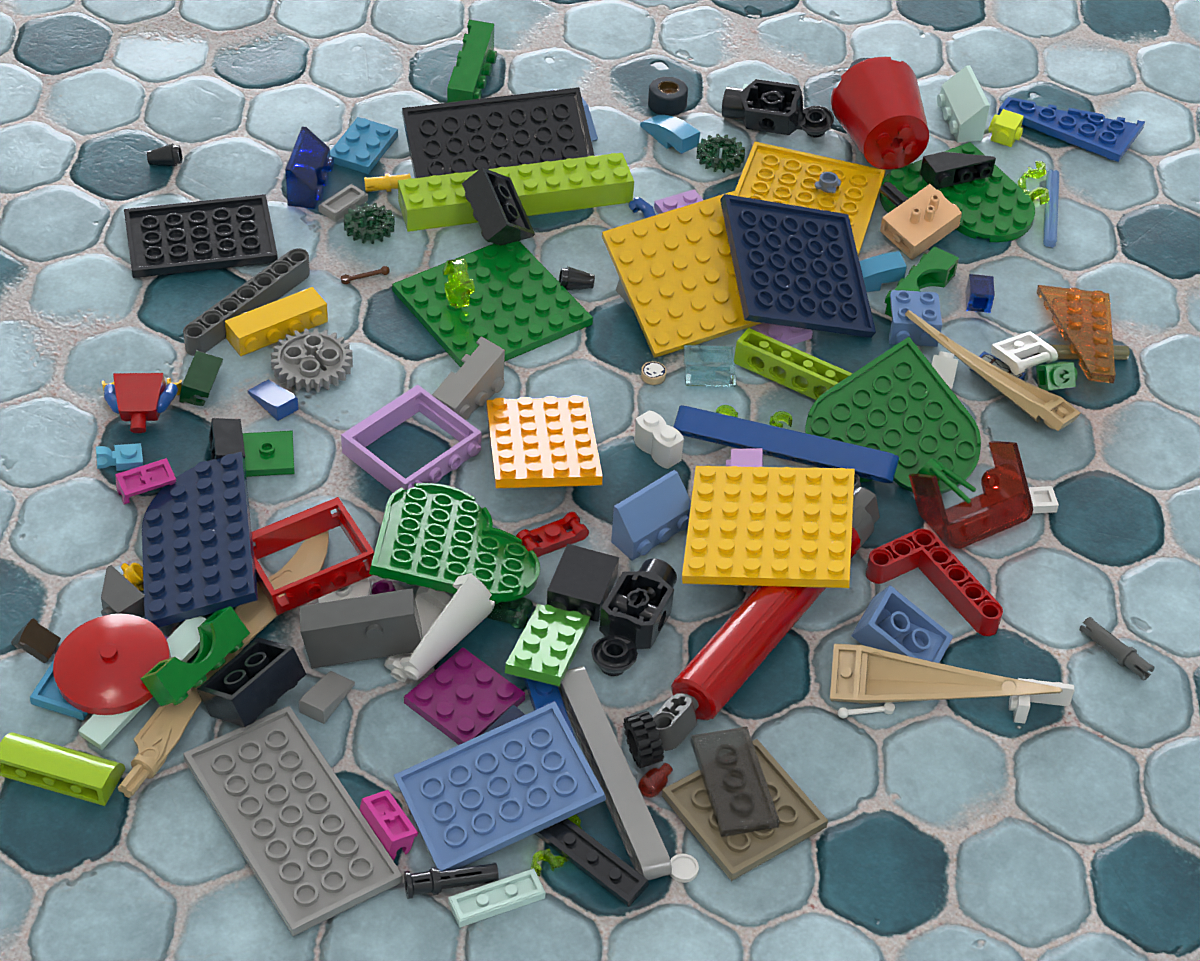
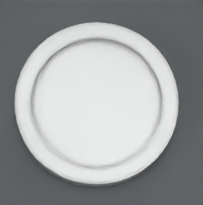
[670,854,699,883]

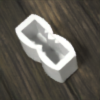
[634,410,684,469]

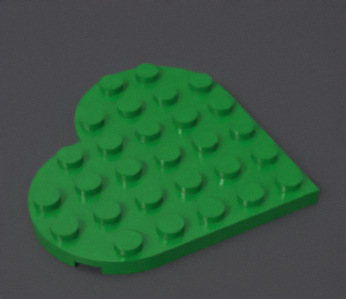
[879,142,1035,242]
[805,337,981,495]
[369,483,540,604]

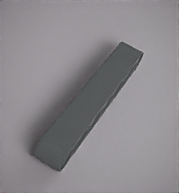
[183,248,310,356]

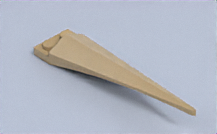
[905,310,1081,431]
[830,644,1063,704]

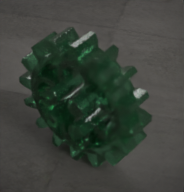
[696,134,745,173]
[344,202,395,244]

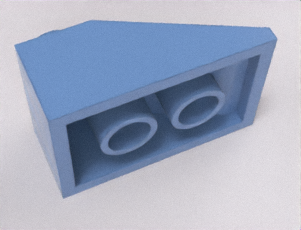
[851,585,953,663]

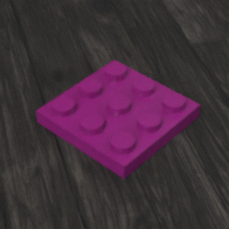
[404,648,525,745]

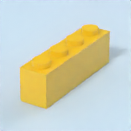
[225,287,328,357]

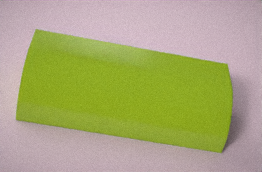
[0,732,126,806]

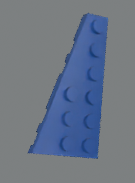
[998,97,1145,162]

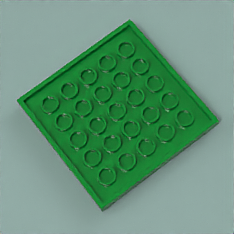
[392,241,593,368]

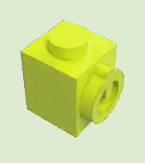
[988,109,1024,147]

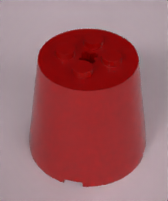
[831,56,929,170]

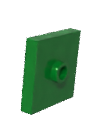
[243,430,295,477]

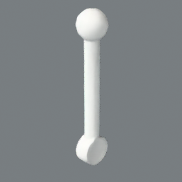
[838,702,895,719]

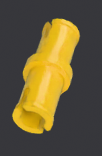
[364,173,411,192]

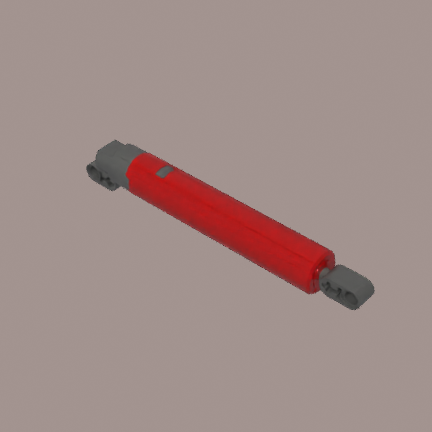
[653,474,880,751]

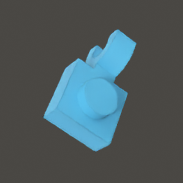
[96,443,143,471]

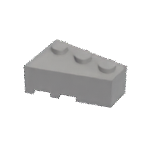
[432,336,505,420]

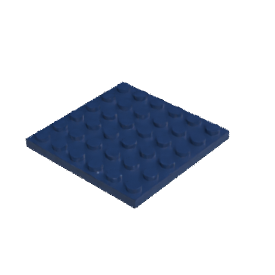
[720,194,876,338]

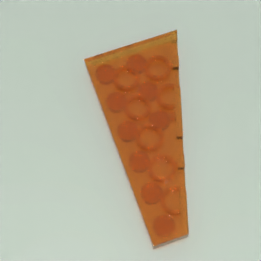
[1036,285,1116,384]

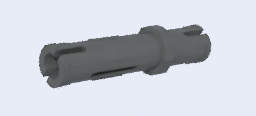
[1079,617,1155,681]

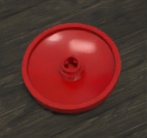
[53,614,171,715]

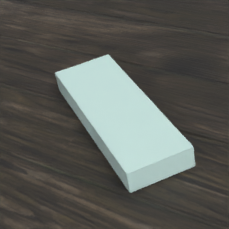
[448,868,546,928]

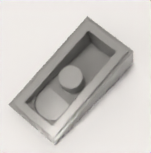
[299,671,355,724]

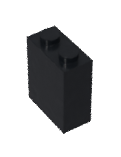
[546,544,619,622]

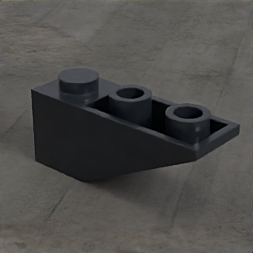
[920,152,996,189]

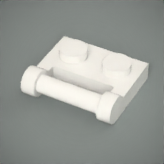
[991,331,1058,375]

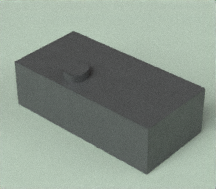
[300,588,423,669]

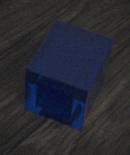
[965,274,995,313]

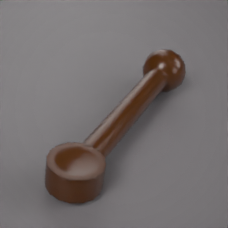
[341,266,390,284]

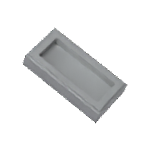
[318,184,368,222]

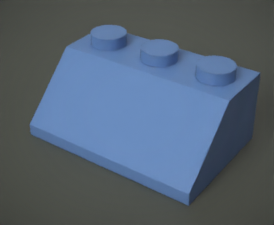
[611,470,691,561]

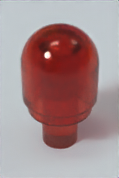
[638,763,673,798]

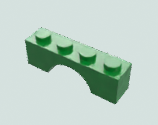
[885,246,959,317]
[141,606,250,706]

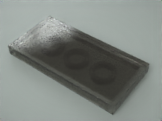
[690,726,780,837]

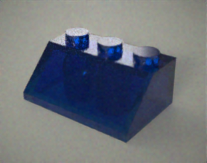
[285,126,334,209]

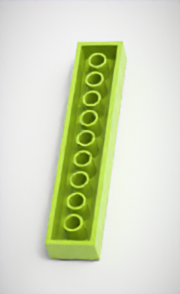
[398,153,634,232]

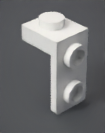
[1009,678,1075,724]

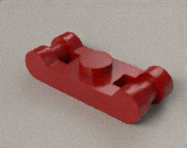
[516,511,589,557]

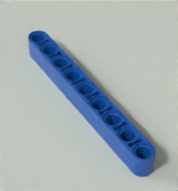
[673,405,899,483]

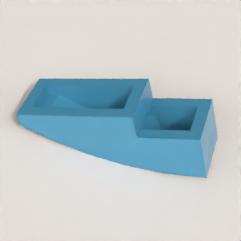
[640,115,700,154]
[859,251,907,292]

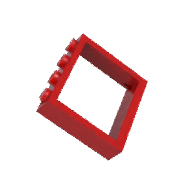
[252,497,374,615]

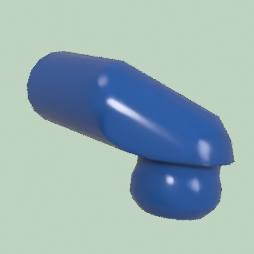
[629,197,656,218]

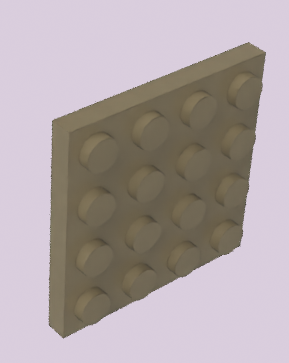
[662,739,828,881]

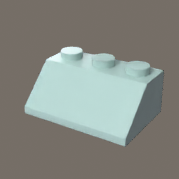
[937,65,990,143]

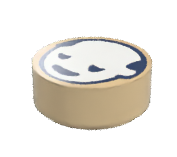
[641,361,666,385]

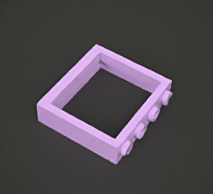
[341,385,482,493]

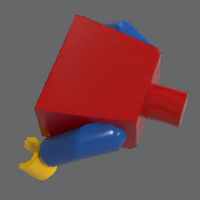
[102,373,182,433]

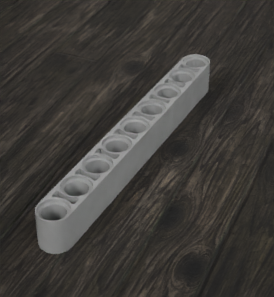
[558,666,672,880]

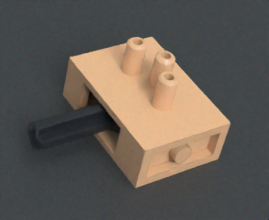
[880,182,962,260]

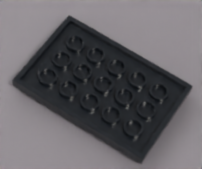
[124,194,278,278]

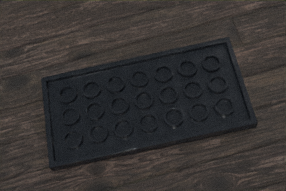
[402,87,595,178]

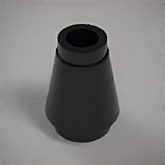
[147,143,183,166]
[559,266,595,290]

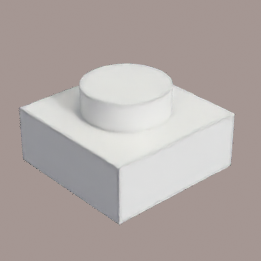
[1025,486,1059,514]

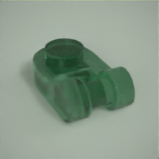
[487,597,533,629]

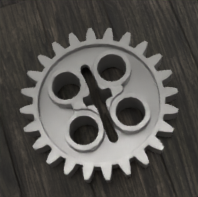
[271,328,353,393]

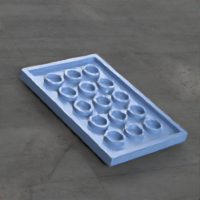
[394,701,606,871]

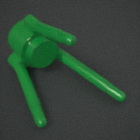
[918,458,976,513]

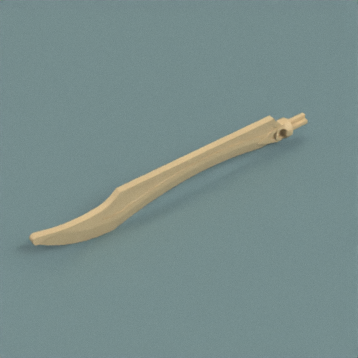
[118,530,329,798]

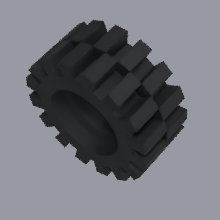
[623,711,664,768]

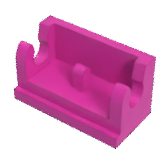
[115,458,176,505]
[359,790,418,861]

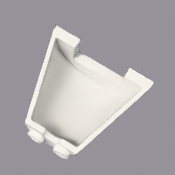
[384,574,495,682]

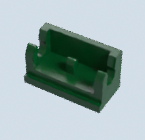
[179,350,223,406]

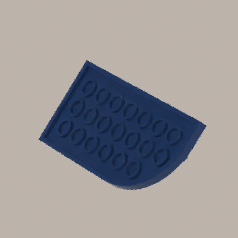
[142,452,258,628]

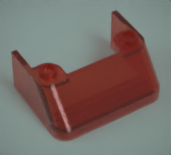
[909,441,1033,549]

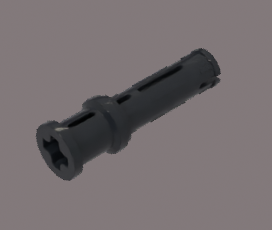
[404,862,499,899]

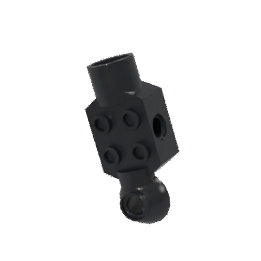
[722,79,834,138]
[591,558,677,676]

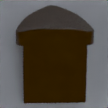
[11,618,61,664]

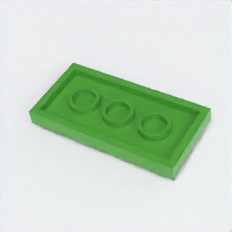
[505,604,590,687]

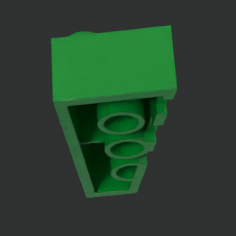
[447,19,497,103]

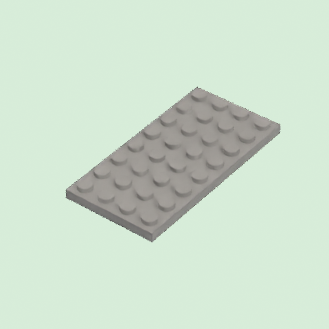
[183,706,403,936]

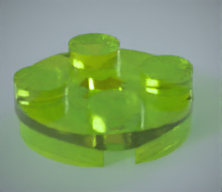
[443,258,475,308]

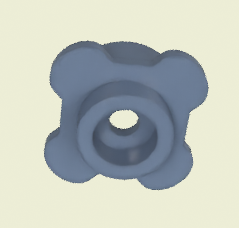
[815,172,841,193]

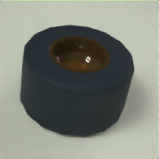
[648,76,688,116]

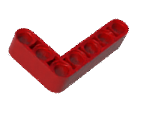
[866,529,1003,636]

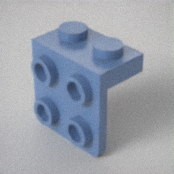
[889,290,942,347]

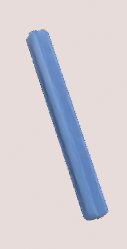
[1043,169,1059,248]

